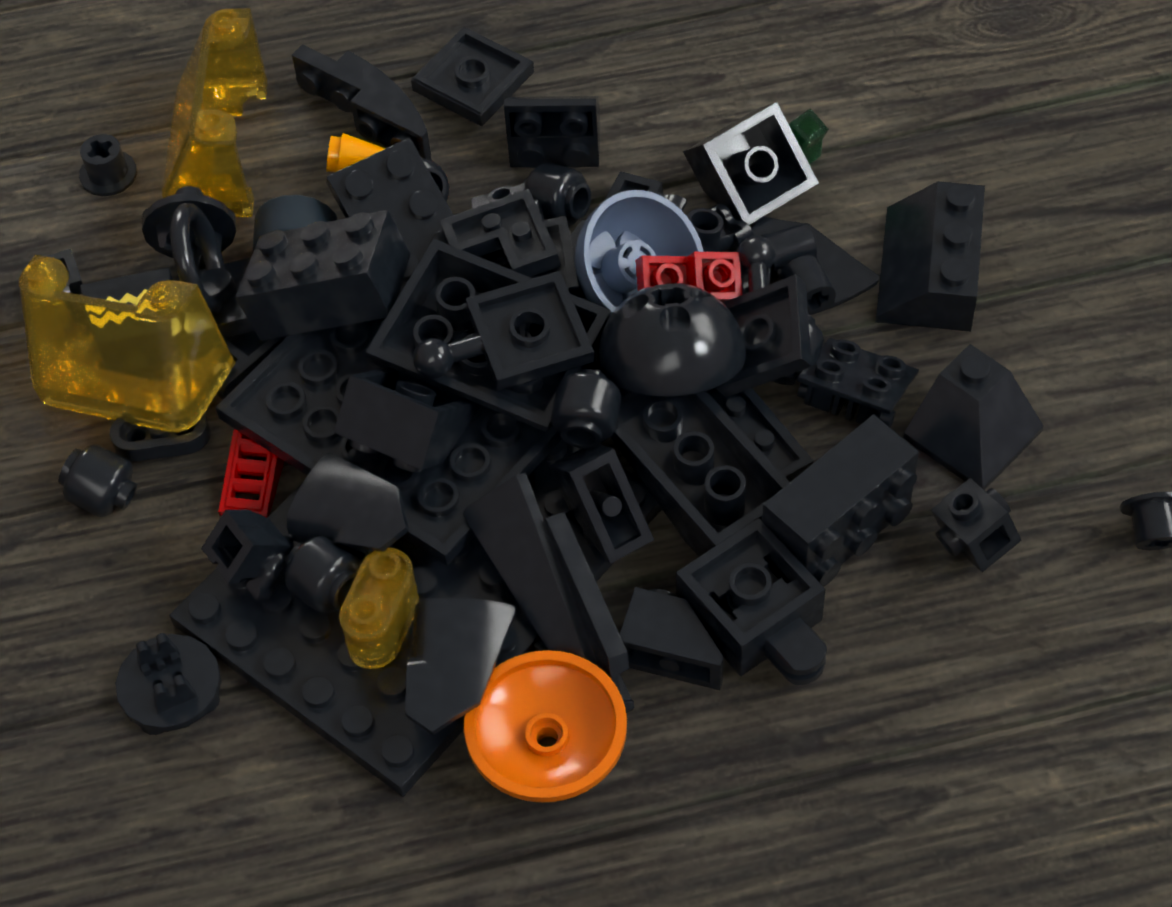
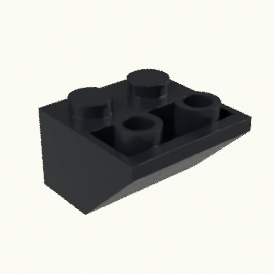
[504,96,600,168]

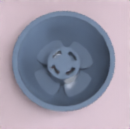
[574,190,704,316]

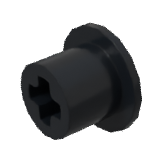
[79,134,137,197]
[1120,491,1172,550]

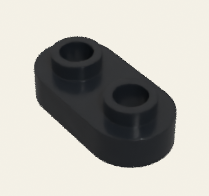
[109,404,211,461]

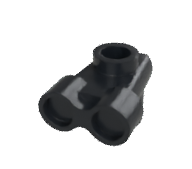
[687,203,753,252]

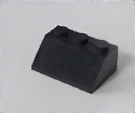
[876,181,985,332]

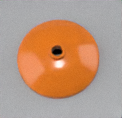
[464,650,627,802]

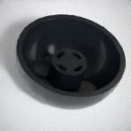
[598,283,746,396]

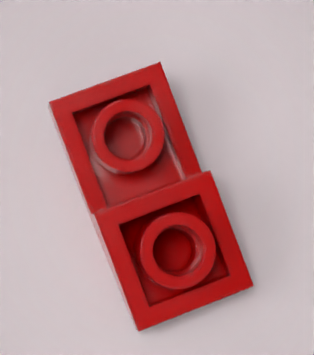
[635,251,742,303]

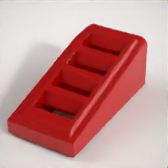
[218,429,284,518]

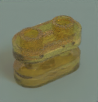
[339,548,419,669]

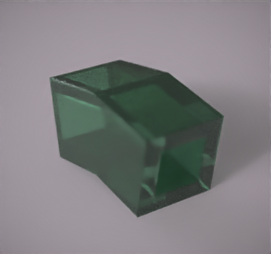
[789,108,829,164]

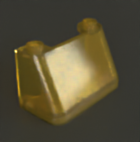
[162,8,268,217]
[19,255,235,432]

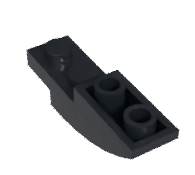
[292,44,432,160]

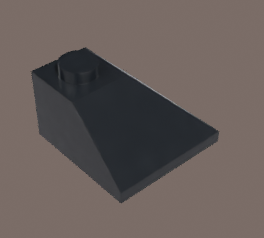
[903,344,1043,491]

